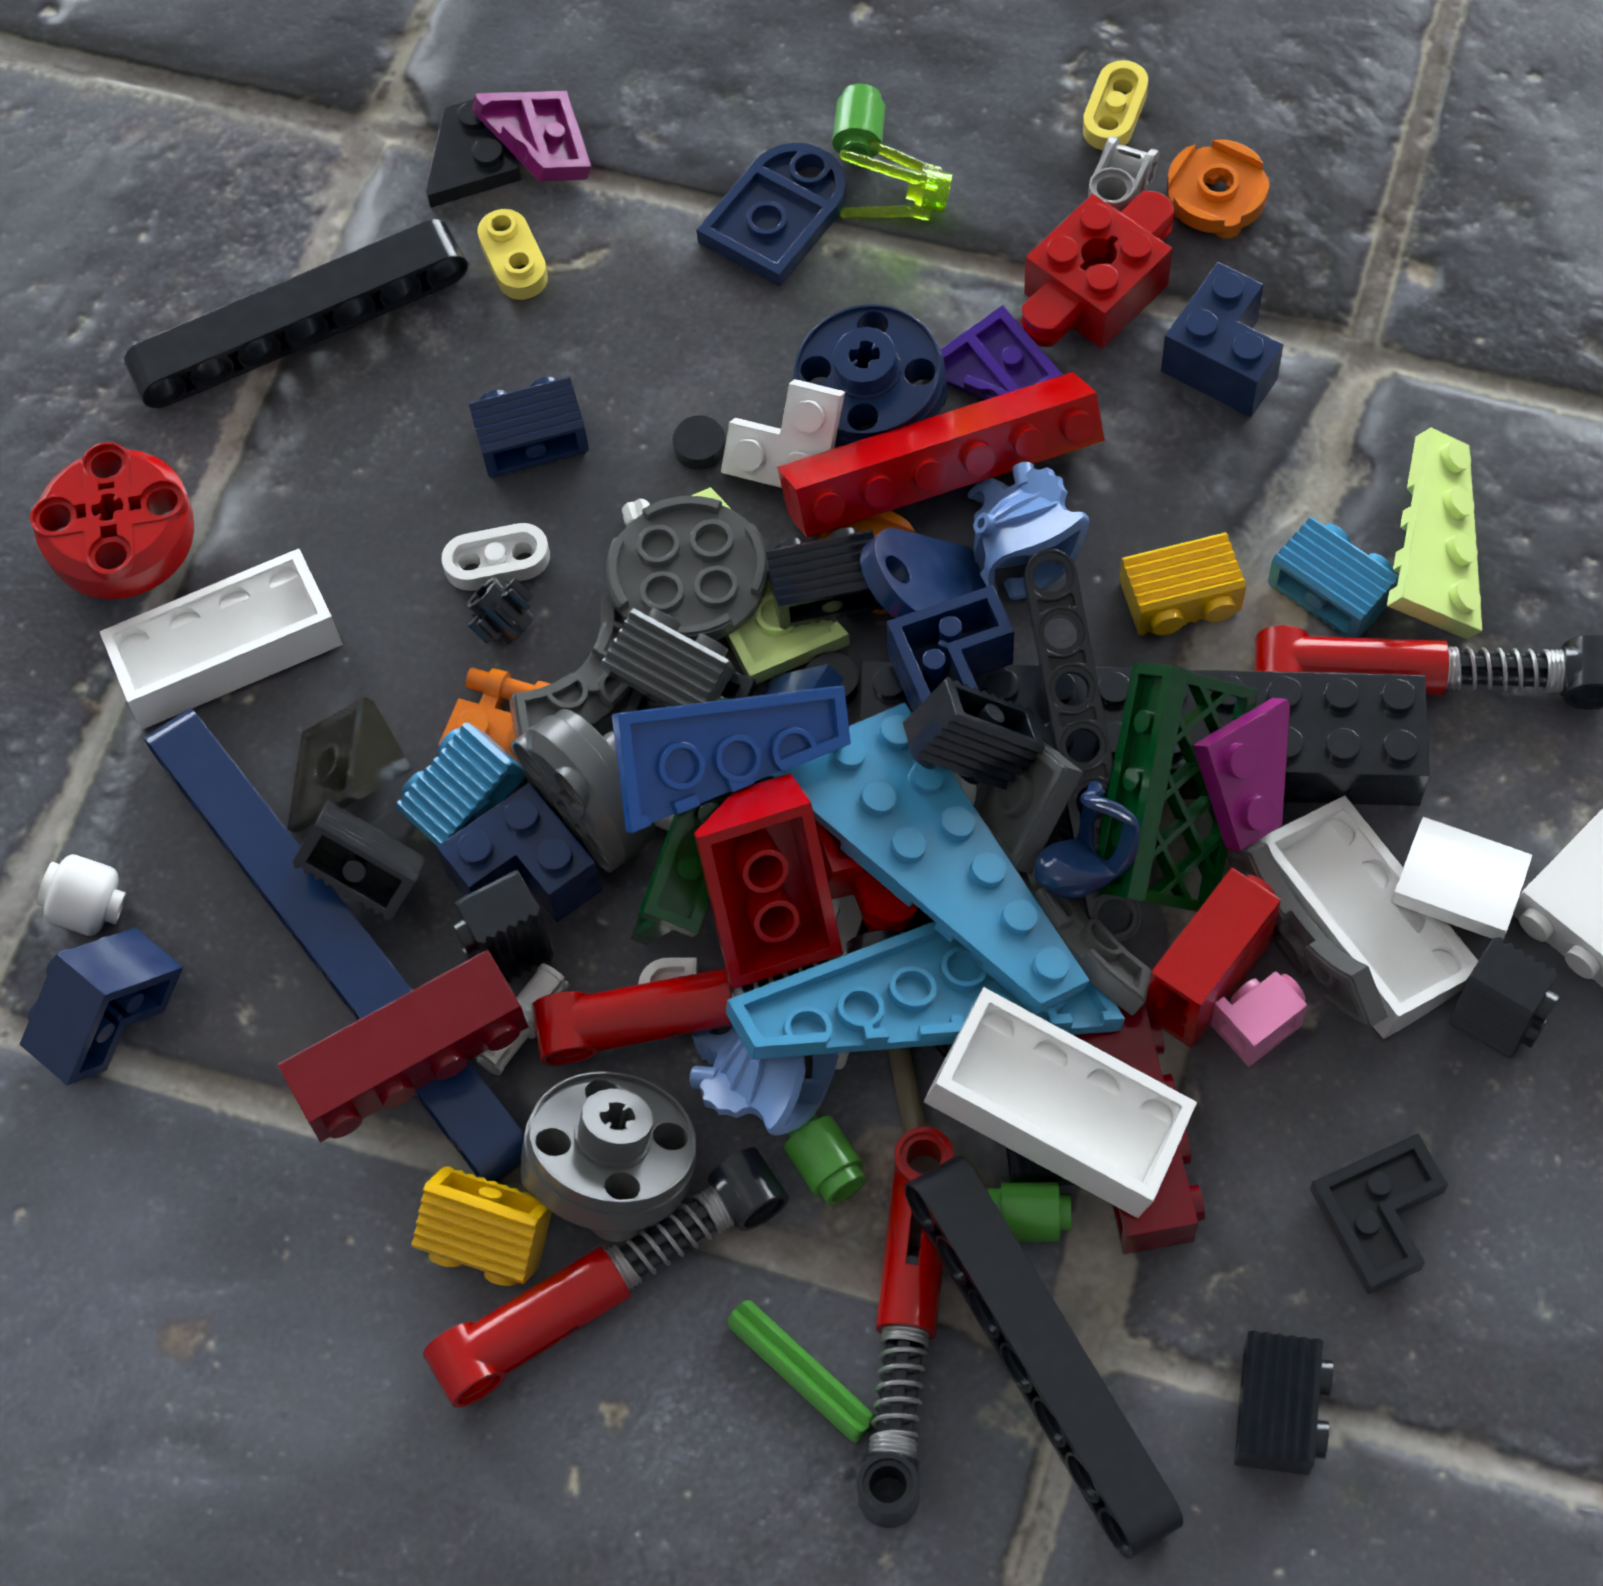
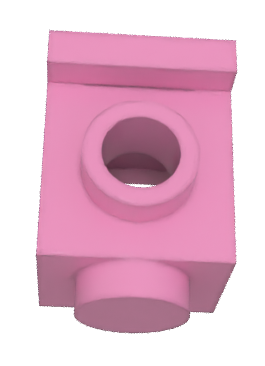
[1210,971,1308,1067]

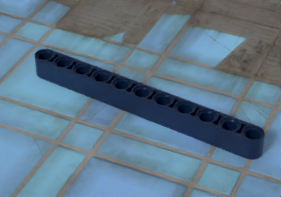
[143,708,525,1183]

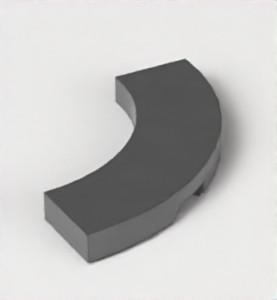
[509,594,634,739]
[1017,831,1151,1016]
[1226,841,1388,1027]

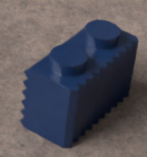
[468,376,589,478]

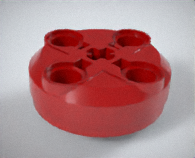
[30,442,194,599]

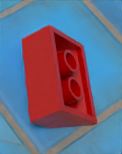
[694,773,843,989]

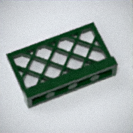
[1096,662,1258,912]
[631,697,750,945]

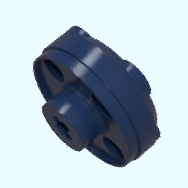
[793,304,948,448]

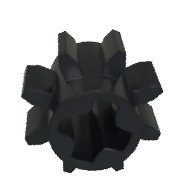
[467,577,534,644]

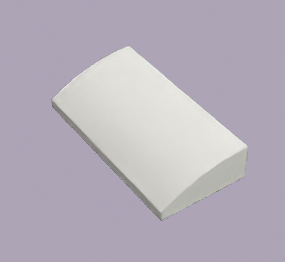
[99,548,343,730]
[1258,796,1478,1039]
[923,987,1197,1218]

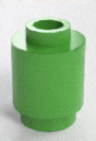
[832,84,886,162]
[784,1114,867,1205]
[986,1182,1072,1243]

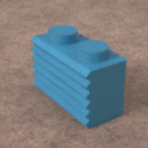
[1268,517,1399,638]
[395,722,526,846]

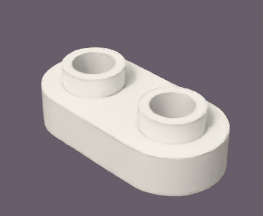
[442,523,550,591]

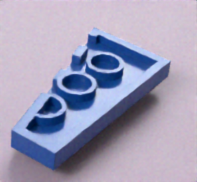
[612,686,851,833]

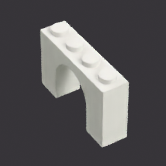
[1513,809,1603,987]

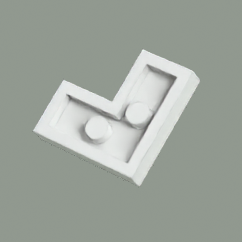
[721,379,845,488]

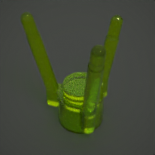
[839,141,953,221]

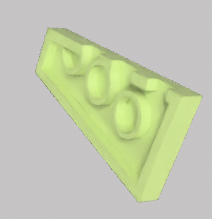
[1387,428,1482,639]
[691,488,850,684]

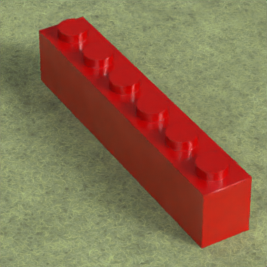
[777,372,1105,538]

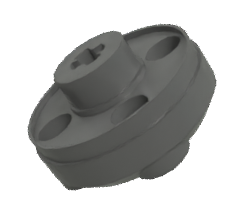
[512,709,656,873]
[520,1071,696,1242]

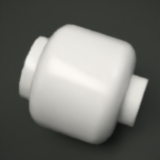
[37,854,127,936]

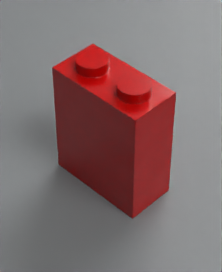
[1145,868,1281,1049]

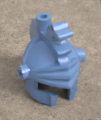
[967,462,1089,601]
[690,1025,839,1135]

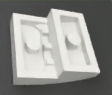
[1391,817,1532,941]

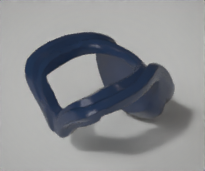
[1034,781,1140,898]

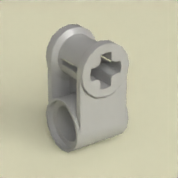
[1088,136,1160,212]

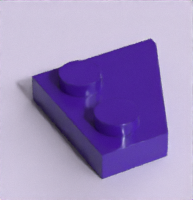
[940,305,1063,400]

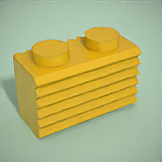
[1119,532,1246,636]
[411,1166,552,1286]

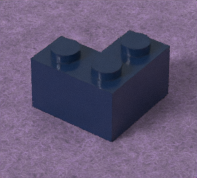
[1161,262,1284,417]
[887,585,1014,712]
[437,783,602,922]
[19,928,183,1085]

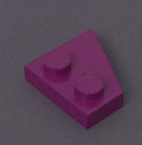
[472,91,591,181]
[1193,698,1290,851]

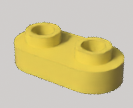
[1083,60,1148,150]
[478,209,548,300]

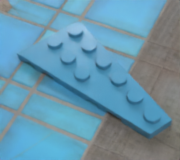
[760,703,1090,1014]
[725,921,1125,1060]

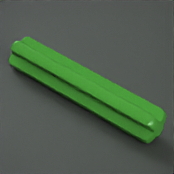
[727,1300,875,1442]

